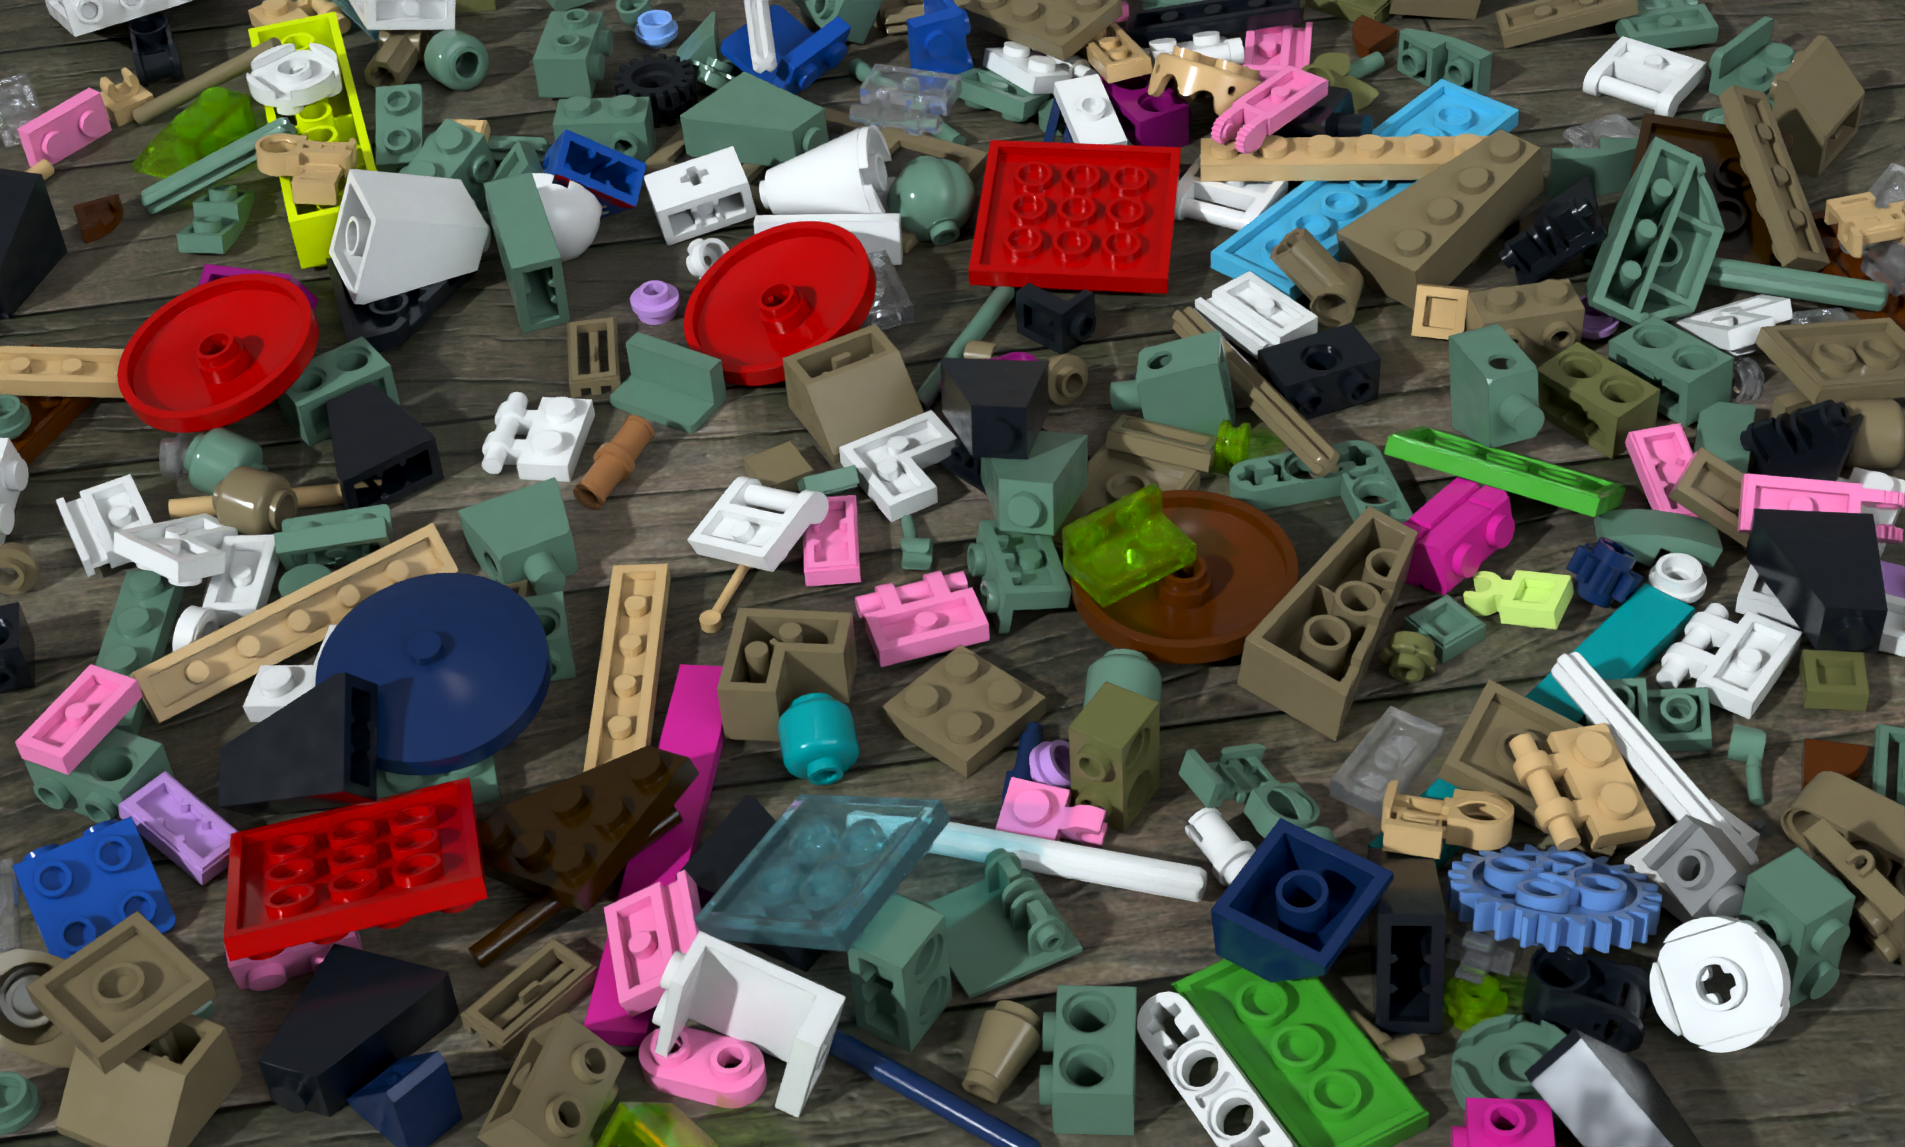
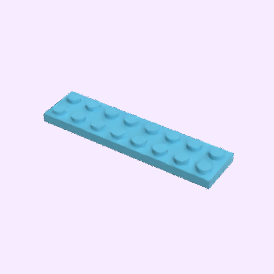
[1211,79,1519,301]

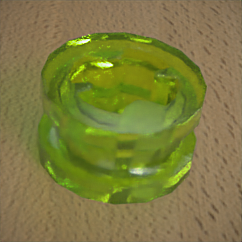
[1214,419,1251,468]

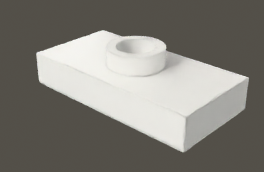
[1053,74,1128,145]

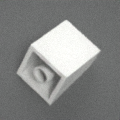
[329,169,491,305]

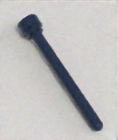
[828,1028,1041,1147]

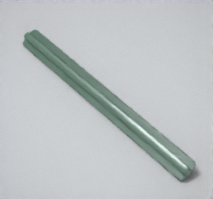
[1583,240,1889,312]

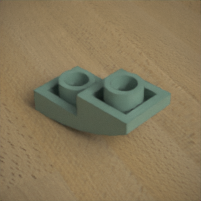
[1397,28,1493,95]
[1547,138,1638,199]
[176,184,255,254]
[1593,509,1723,568]
[1586,678,1712,751]

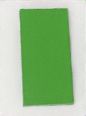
[1384,426,1626,517]
[1171,959,1430,1147]

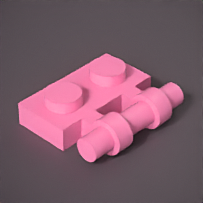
[855,570,990,667]

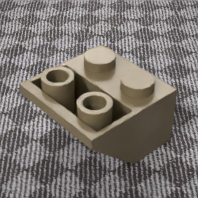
[1769,34,1865,178]
[783,324,924,464]
[55,1014,244,1147]

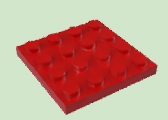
[968,140,1181,294]
[223,777,488,962]

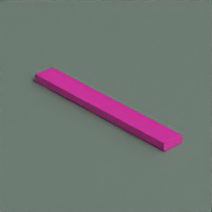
[584,664,725,1047]

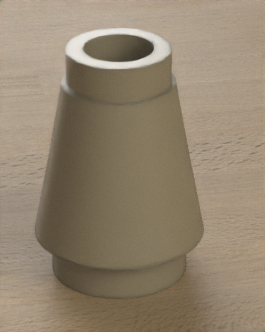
[962,1000,1043,1104]

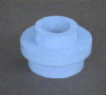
[635,10,679,48]

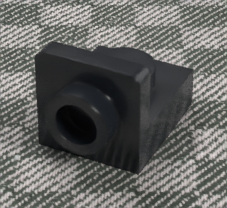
[1016,283,1096,355]

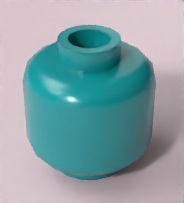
[777,693,860,785]

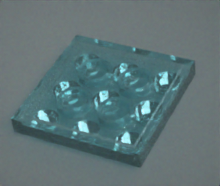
[694,794,951,952]

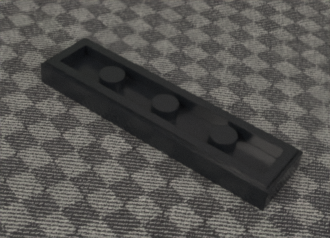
[1125,0,1306,47]

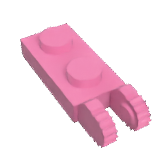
[1210,65,1329,155]
[1737,474,1905,544]

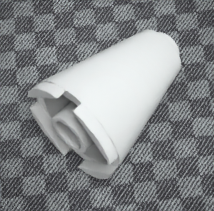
[759,125,895,215]

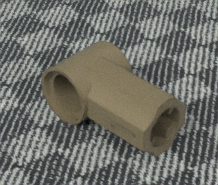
[364,30,434,88]
[1270,227,1364,328]

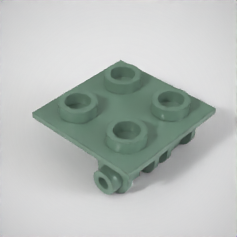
[927,848,1083,999]

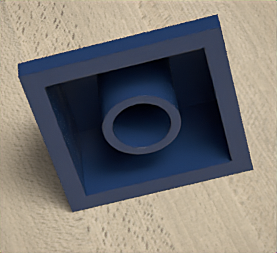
[1211,818,1394,982]

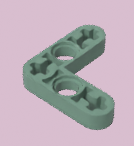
[1229,440,1413,523]

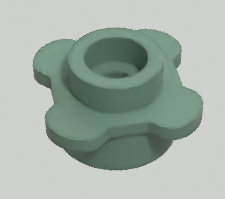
[692,56,735,89]

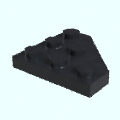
[326,258,480,353]

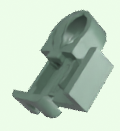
[1178,743,1320,838]

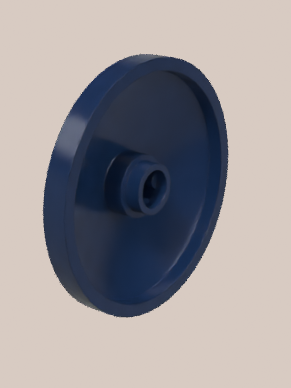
[315,573,552,775]

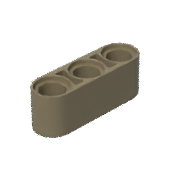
[1781,771,1905,897]

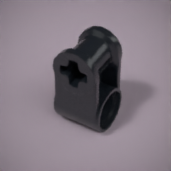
[129,12,185,88]
[1522,946,1653,1053]

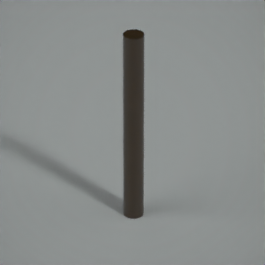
[468,806,683,968]

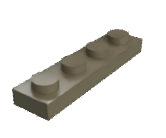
[1718,85,1830,272]

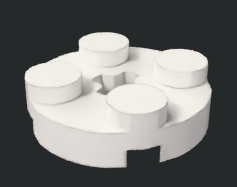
[246,43,342,116]
[1650,915,1791,1053]

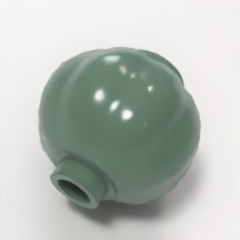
[887,156,977,246]

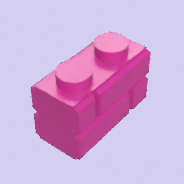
[1402,477,1515,595]

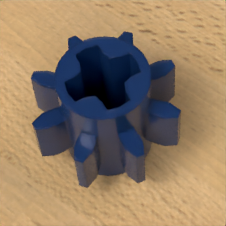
[1566,537,1643,608]

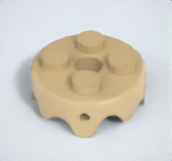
[1148,46,1263,116]

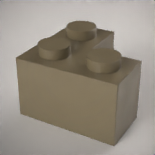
[717,608,858,742]

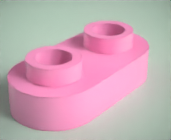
[638,1026,767,1108]

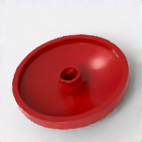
[683,221,876,386]
[117,274,319,433]

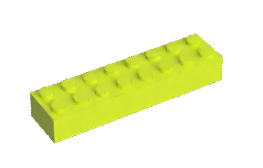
[248,11,377,269]

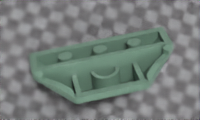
[1586,136,1725,326]

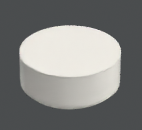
[172,605,219,652]

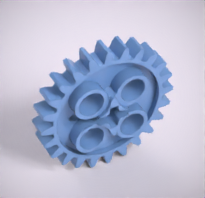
[1446,844,1662,954]

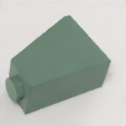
[680,71,829,167]
[483,172,570,334]
[981,431,1088,536]

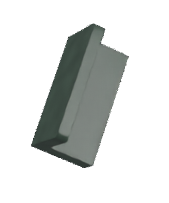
[610,331,727,434]

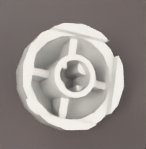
[532,173,602,262]

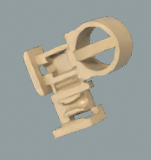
[255,133,358,205]
[1824,192,1905,258]
[1381,780,1514,859]

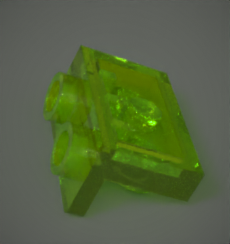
[1062,483,1196,608]

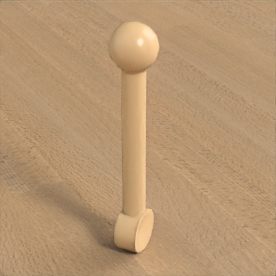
[699,564,753,633]

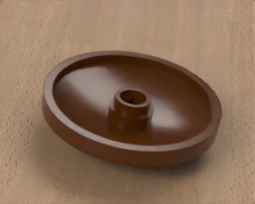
[1070,490,1299,664]

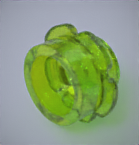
[1443,972,1509,1031]

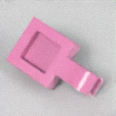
[995,777,1108,848]

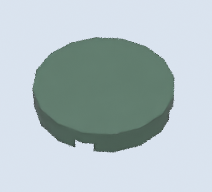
[1450,1014,1567,1130]

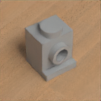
[1642,814,1755,919]

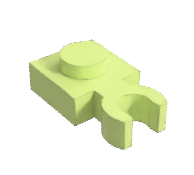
[1463,570,1574,630]

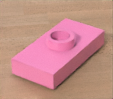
[1625,423,1705,521]
[803,495,861,587]

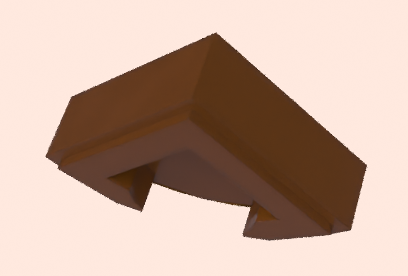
[1352,15,1397,58]
[73,194,124,244]
[1801,738,1868,791]

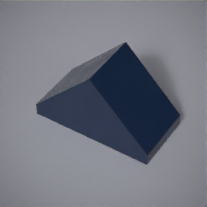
[346,1050,463,1147]

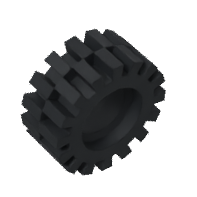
[613,53,698,128]

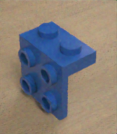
[907,0,973,106]
[720,5,851,95]
[12,816,176,959]

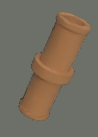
[573,415,655,510]

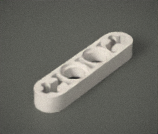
[1137,991,1298,1147]

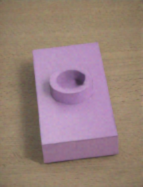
[118,771,239,886]

